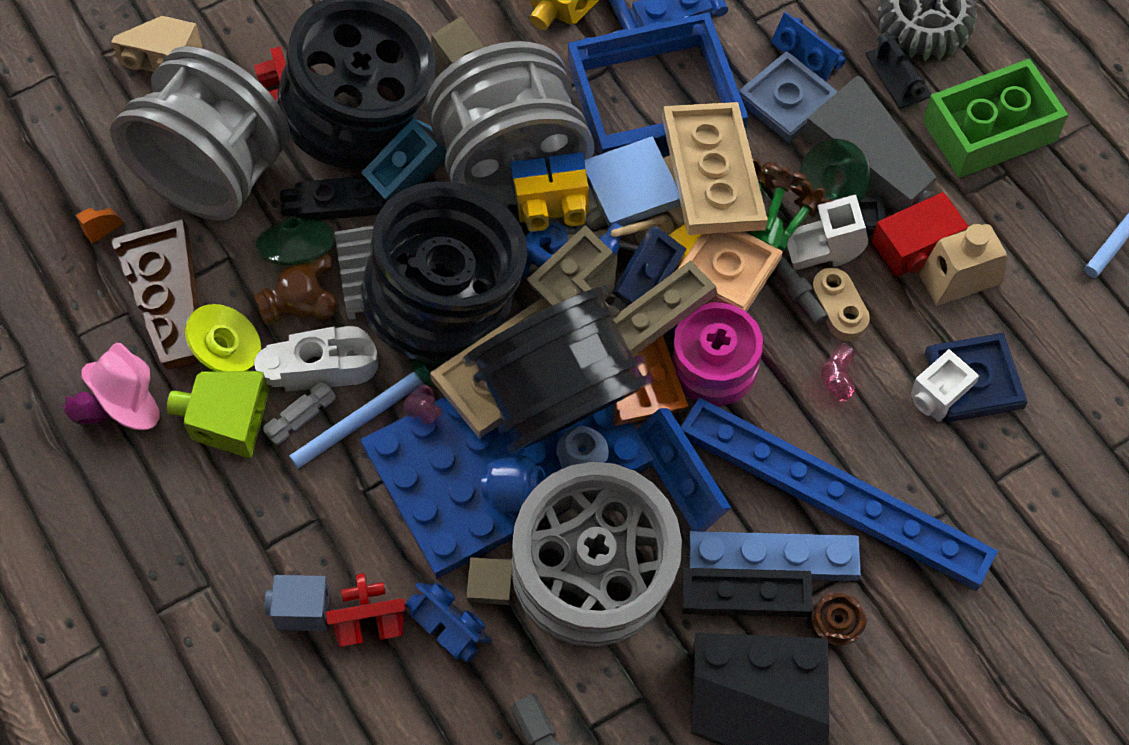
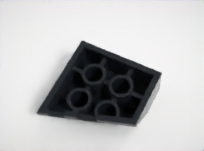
[691,633,830,745]

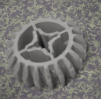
[877,0,977,61]

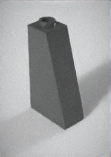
[803,75,936,213]

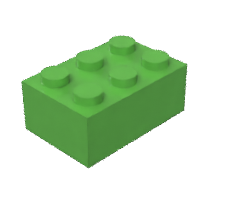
[923,58,1068,178]

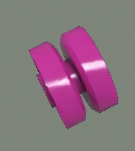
[672,302,763,406]

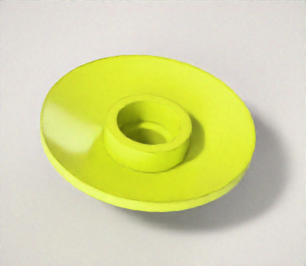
[185,304,261,372]

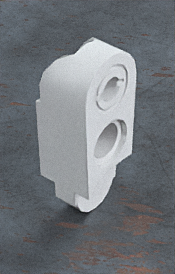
[254,326,379,392]

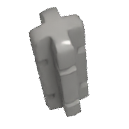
[263,382,336,445]

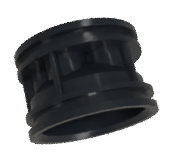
[277,0,436,169]

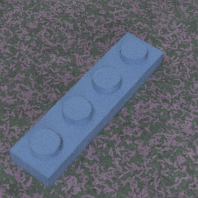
[689,531,861,581]

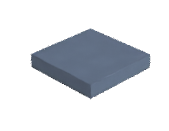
[739,51,838,143]

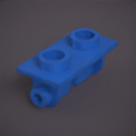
[771,12,846,82]
[406,582,492,663]

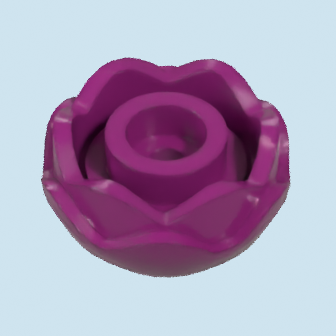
[63,392,110,424]

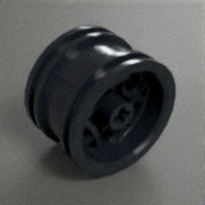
[462,286,655,454]

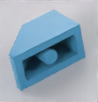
[361,118,447,200]

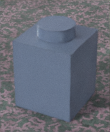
[264,575,331,631]

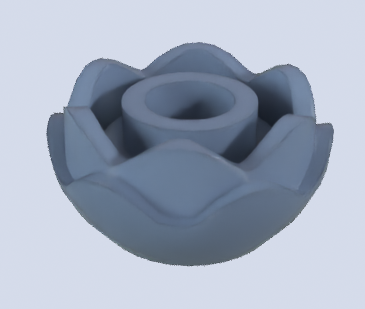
[556,426,609,469]

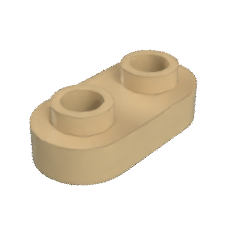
[812,268,870,341]

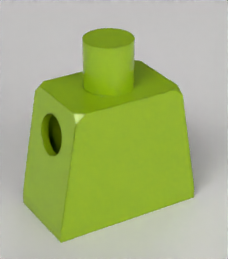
[167,371,270,458]

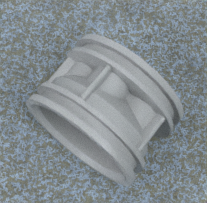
[426,41,594,208]
[110,46,290,221]

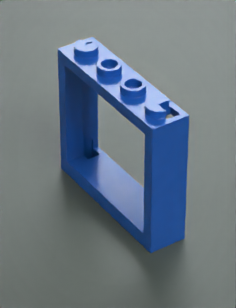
[568,12,748,157]

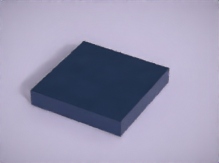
[925,333,1028,422]

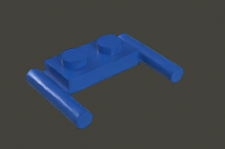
[608,0,728,30]

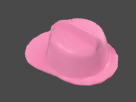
[81,343,160,430]

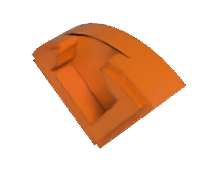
[76,208,124,244]

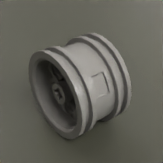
[511,462,682,647]

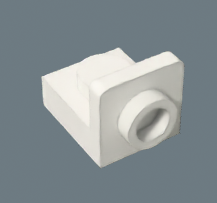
[910,349,979,422]

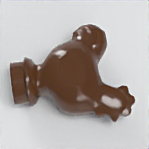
[253,251,339,324]

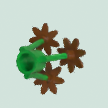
[745,158,831,251]

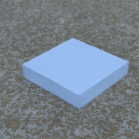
[584,136,681,228]

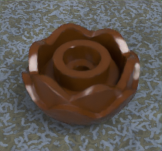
[812,593,867,645]

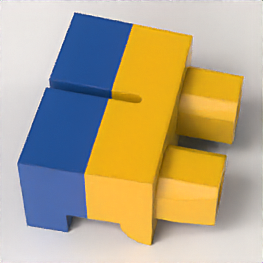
[510,152,589,232]

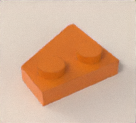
[613,335,689,426]

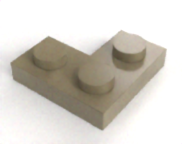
[527,225,614,306]

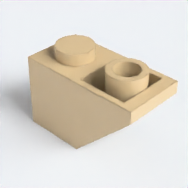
[111,16,203,72]

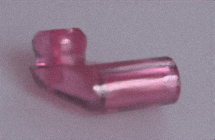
[821,343,856,401]
[404,385,442,425]

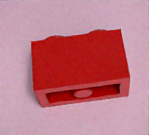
[872,192,969,277]

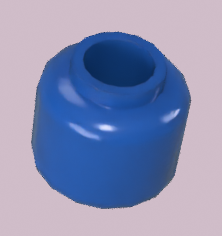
[481,456,546,513]

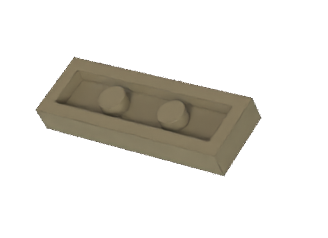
[614,260,717,357]

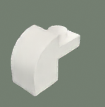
[787,195,868,271]

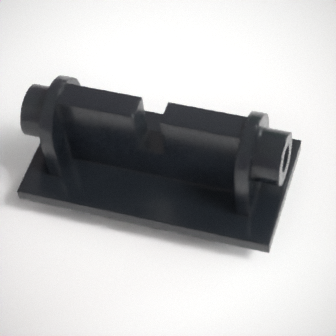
[865,32,932,109]

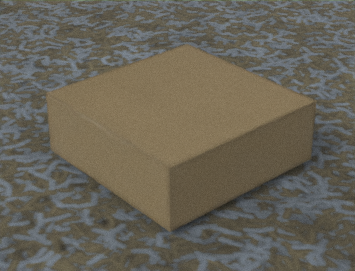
[467,558,512,605]

